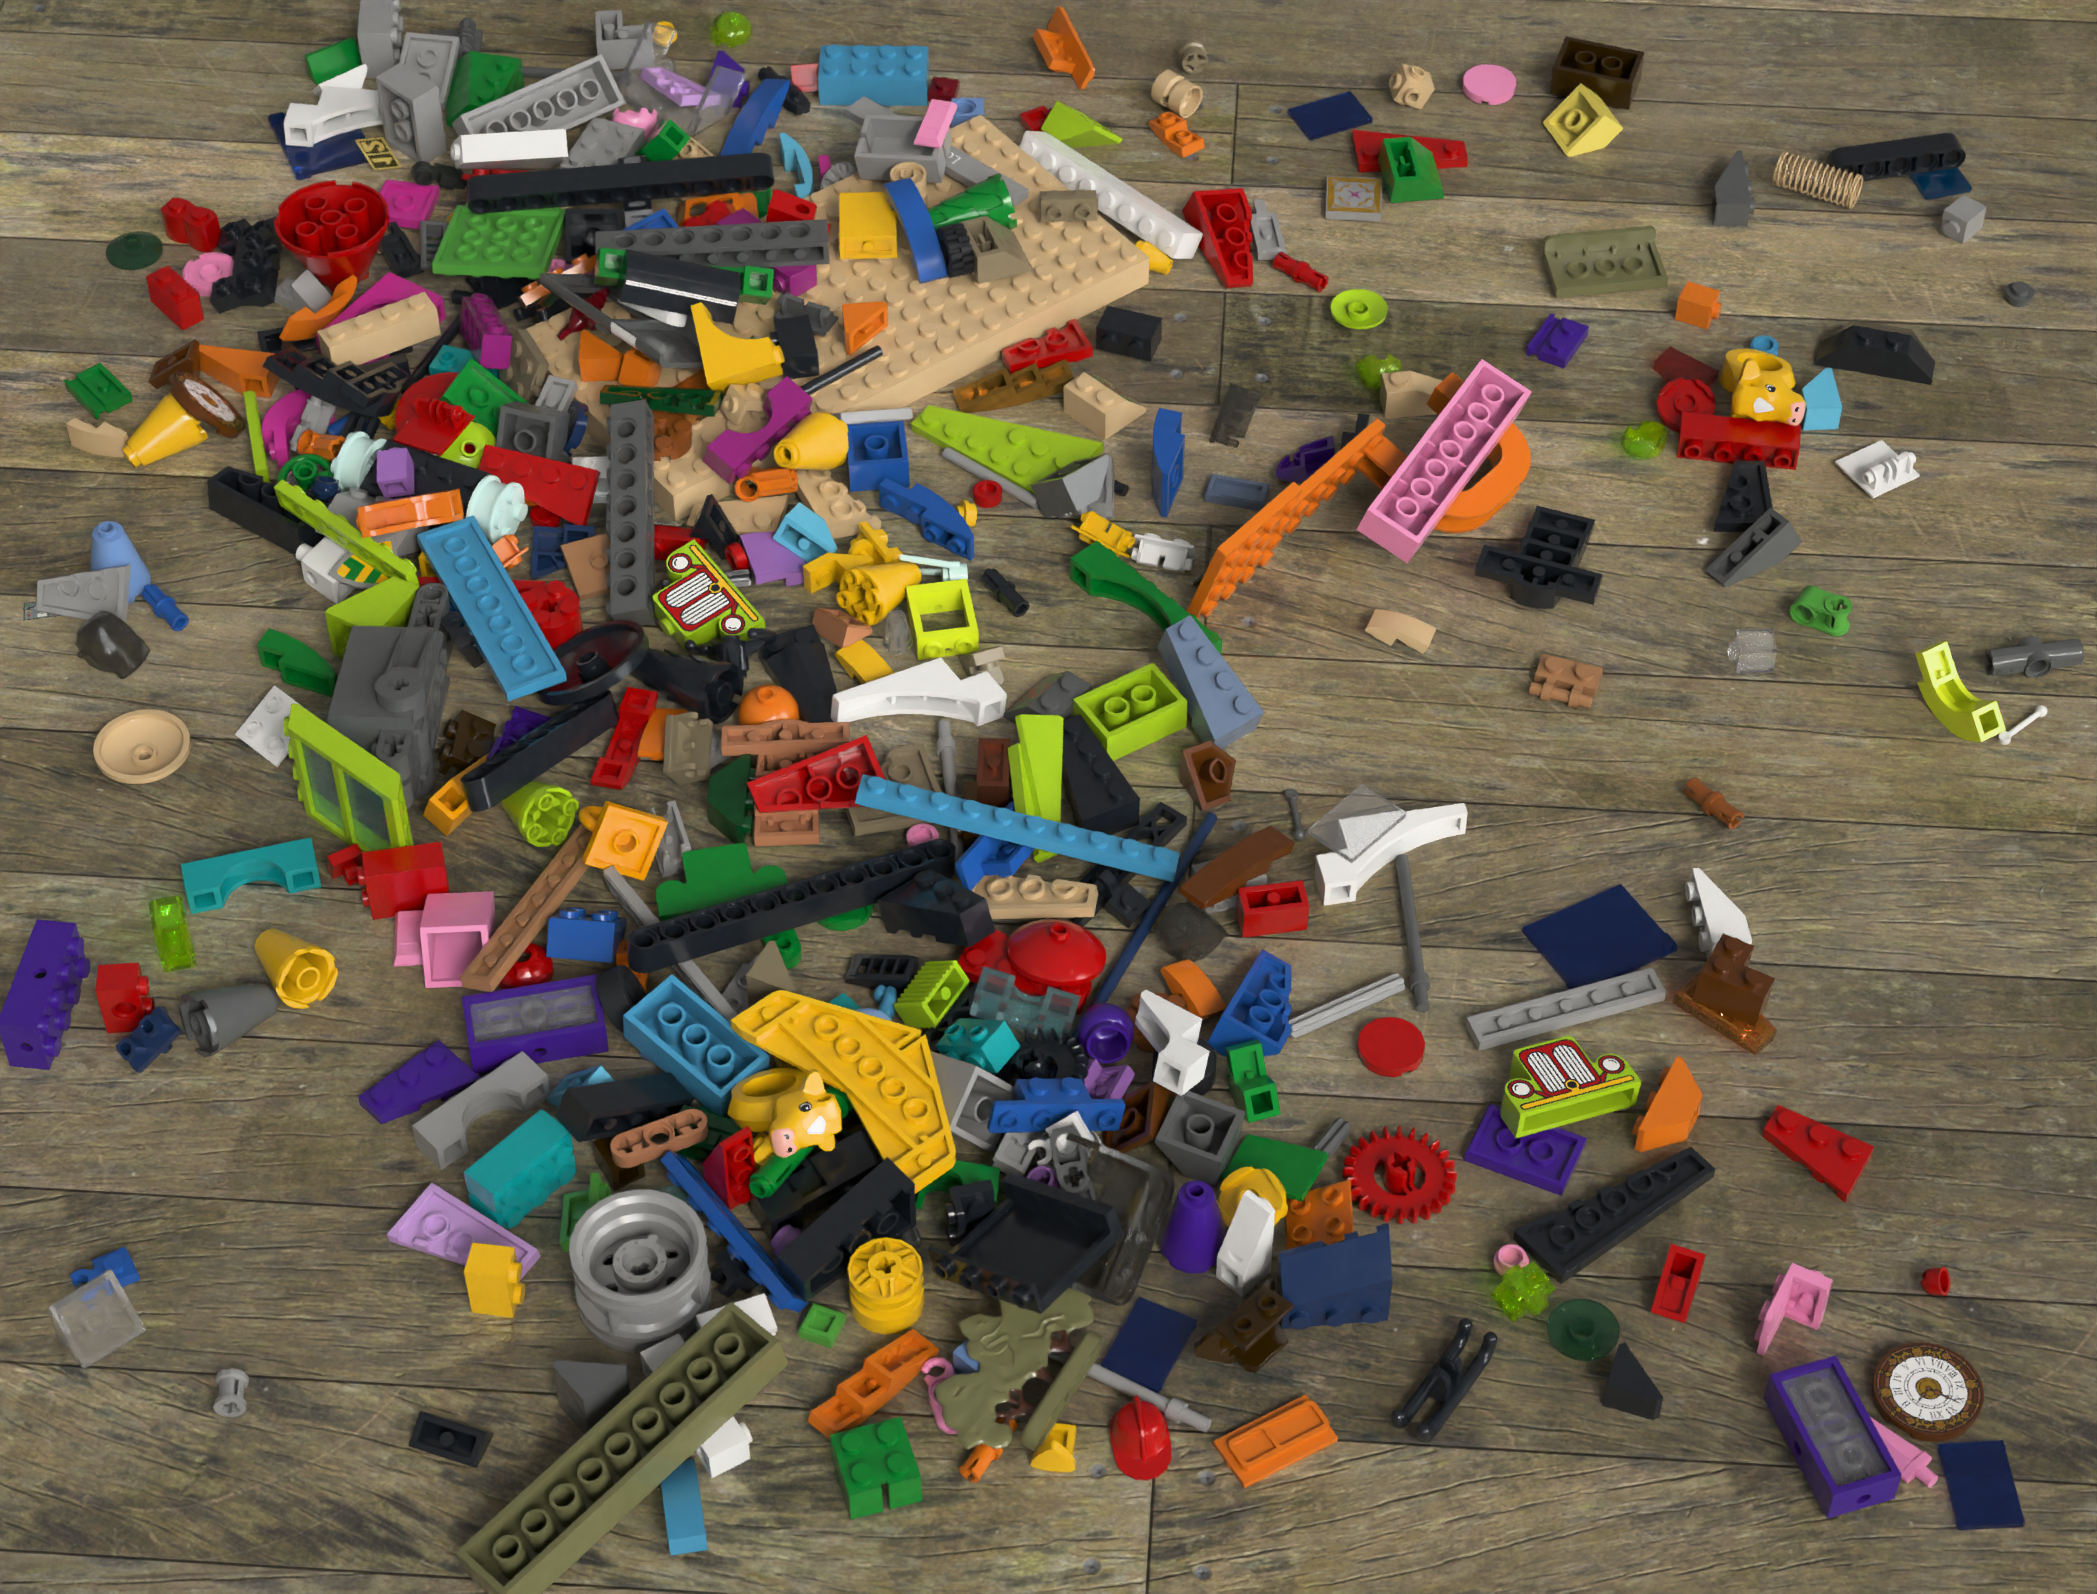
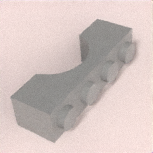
[412,1051,550,1170]

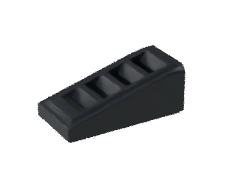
[845,954,919,994]

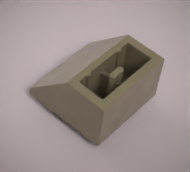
[961,216,1032,284]

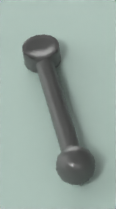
[1285,789,1306,841]

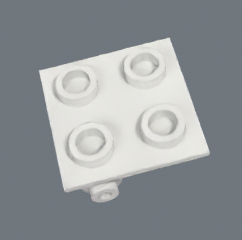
[1835,440,1920,498]
[235,685,307,767]

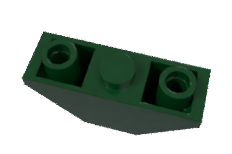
[707,754,757,844]

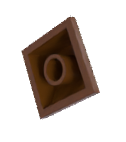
[1100,1081,1177,1164]

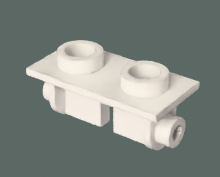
[1131,533,1196,573]

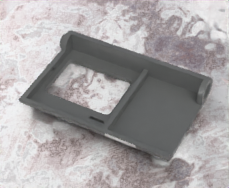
[539,273,704,368]

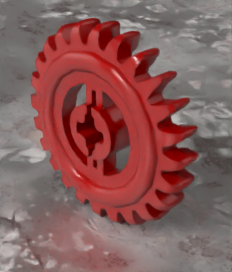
[1342,1125,1457,1224]

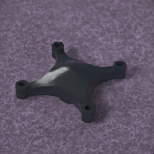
[513,292,594,322]

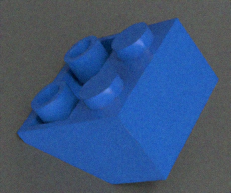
[546,907,627,963]

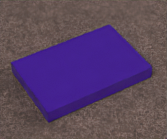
[1464,1103,1587,1196]

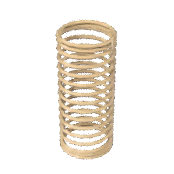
[1772,151,1863,209]

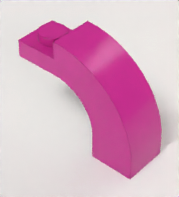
[262,389,335,471]

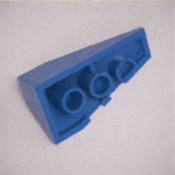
[1207,949,1291,1057]

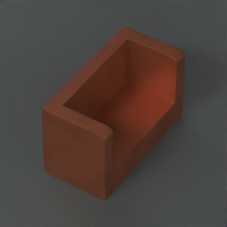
[976,738,1011,808]

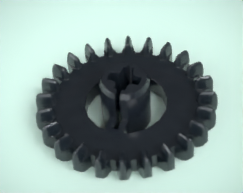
[990,1027,1089,1100]

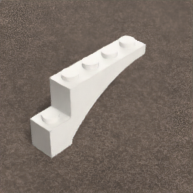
[284,86,383,147]
[831,657,1007,727]
[1314,803,1468,906]

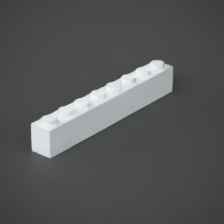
[1019,131,1203,259]

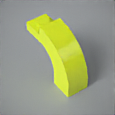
[1915,641,2006,742]

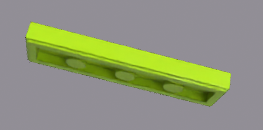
[243,390,270,483]

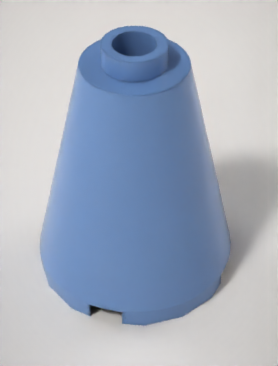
[90,521,151,604]

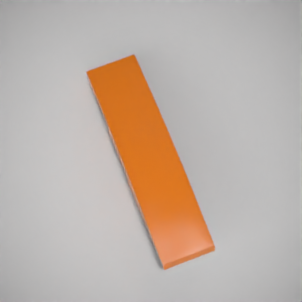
[808,1329,939,1439]

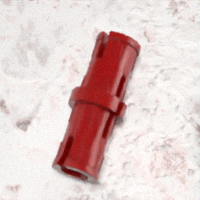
[1273,252,1329,292]

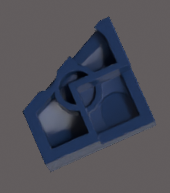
[530,524,595,580]

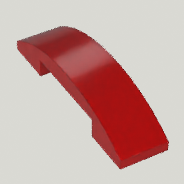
[590,687,658,790]

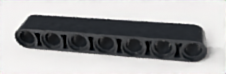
[460,690,619,812]

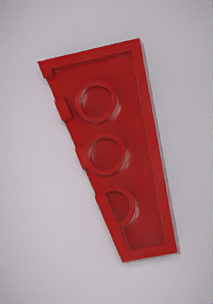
[1351,129,1468,173]
[479,444,600,526]
[958,929,1092,1015]

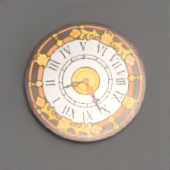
[167,370,245,438]
[1872,1343,1984,1442]

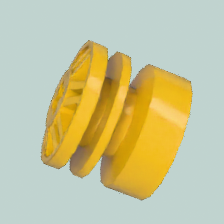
[847,1237,925,1334]

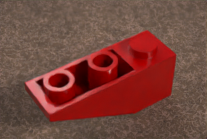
[703,1126,756,1210]

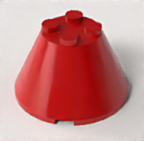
[274,180,390,292]

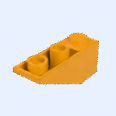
[423,753,489,836]

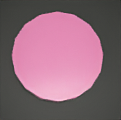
[1462,64,1516,105]
[182,252,234,297]

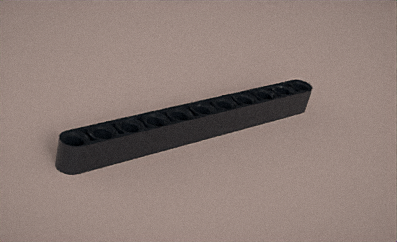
[466,153,774,214]
[628,839,956,973]

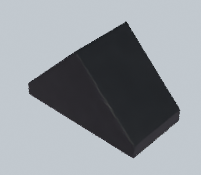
[1603,1342,1663,1420]

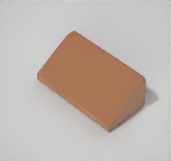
[812,608,873,648]

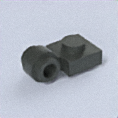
[411,161,467,190]

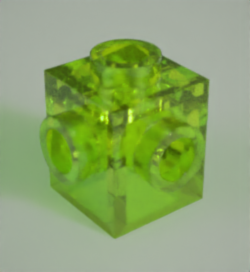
[1490,1261,1556,1323]

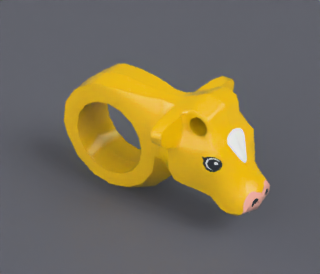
[1719,349,1806,426]
[727,1068,842,1158]

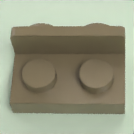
[1040,190,1098,222]

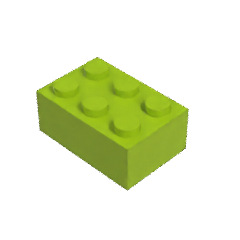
[1073,662,1187,761]

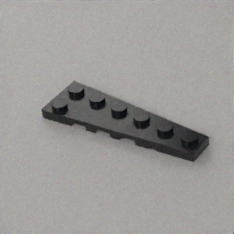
[1513,1147,1715,1284]

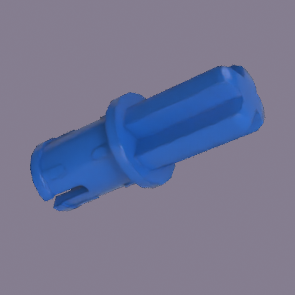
[141,584,189,631]

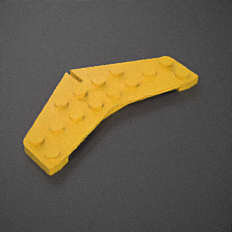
[731,990,956,1194]

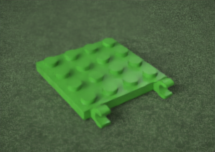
[432,202,565,280]

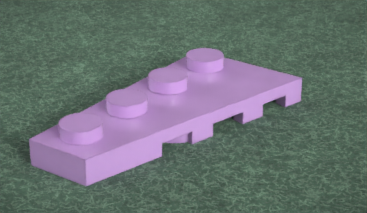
[386,1182,541,1281]

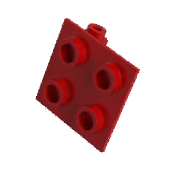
[392,395,475,456]

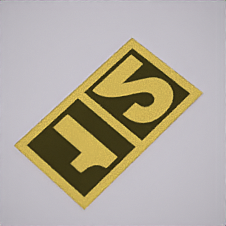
[355,137,402,170]

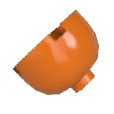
[737,684,800,725]

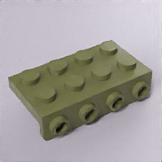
[1542,226,1668,298]

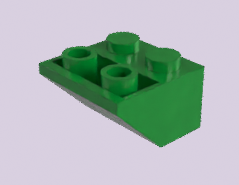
[1378,137,1444,203]

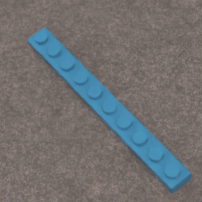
[855,774,1180,882]

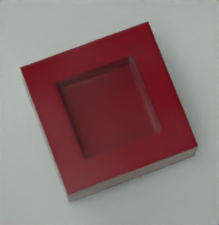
[928,77,960,102]

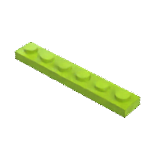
[274,479,420,586]

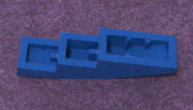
[720,79,790,156]

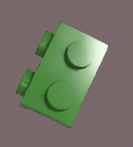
[559,1172,612,1252]

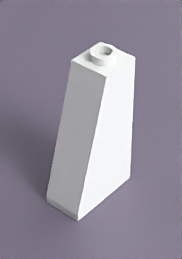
[450,129,568,169]

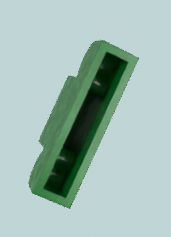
[656,843,788,922]

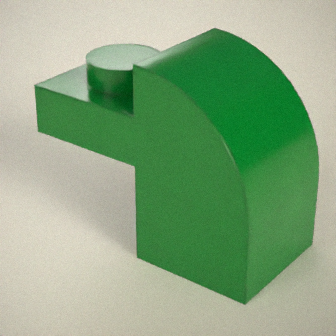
[1225,1039,1281,1123]

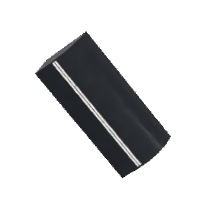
[615,249,740,325]

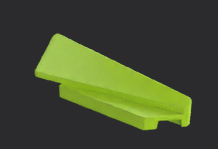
[1008,714,1064,863]

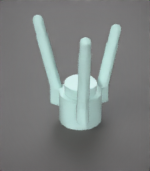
[899,554,968,582]

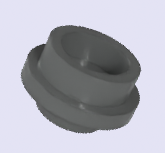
[2005,281,2034,308]

